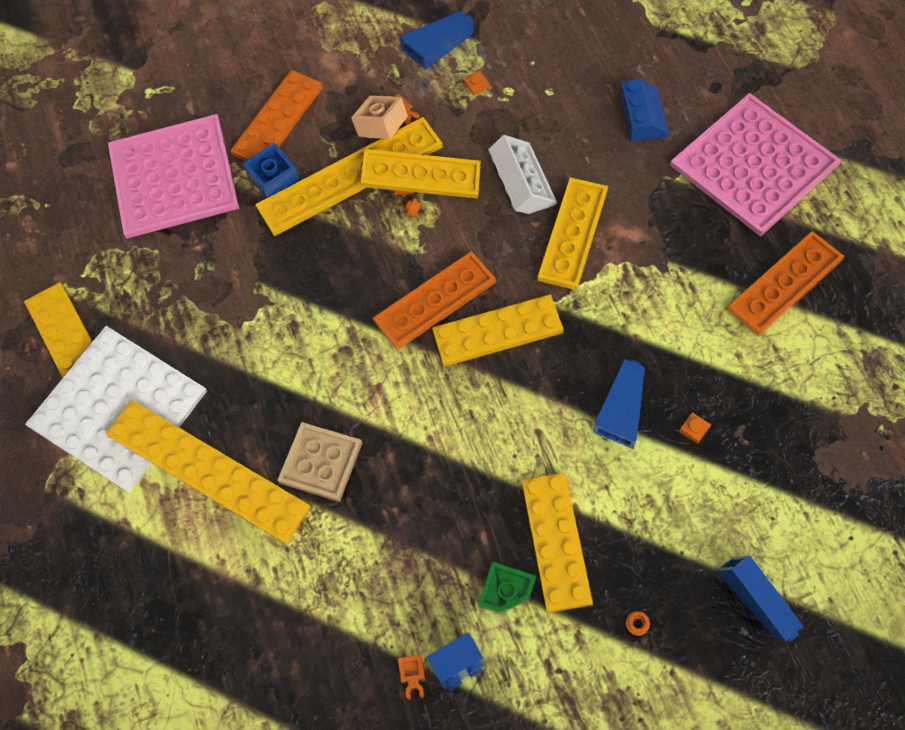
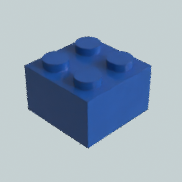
[242,143,300,198]
[427,632,485,690]

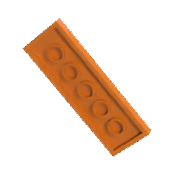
[230,70,323,161]
[727,231,845,337]
[373,251,496,351]

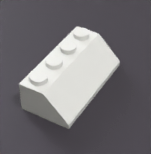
[488,135,557,214]

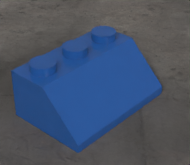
[620,79,669,142]

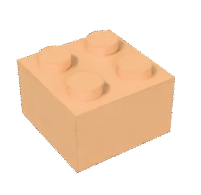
[351,96,408,139]

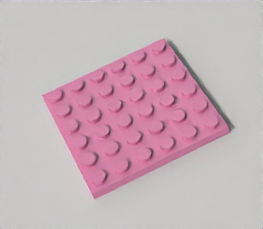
[670,93,841,237]
[108,114,240,239]

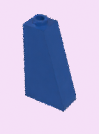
[400,11,474,70]
[593,359,645,449]
[716,555,803,642]

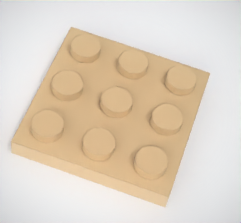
[277,422,362,502]

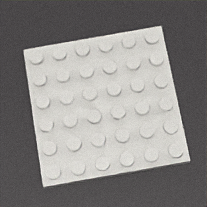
[25,326,207,493]

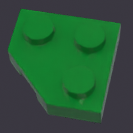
[478,562,536,614]

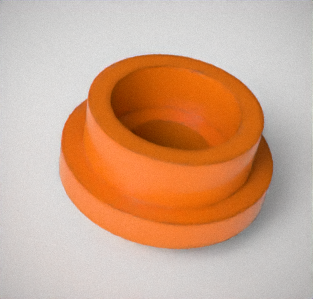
[405,198,421,218]
[626,611,650,636]

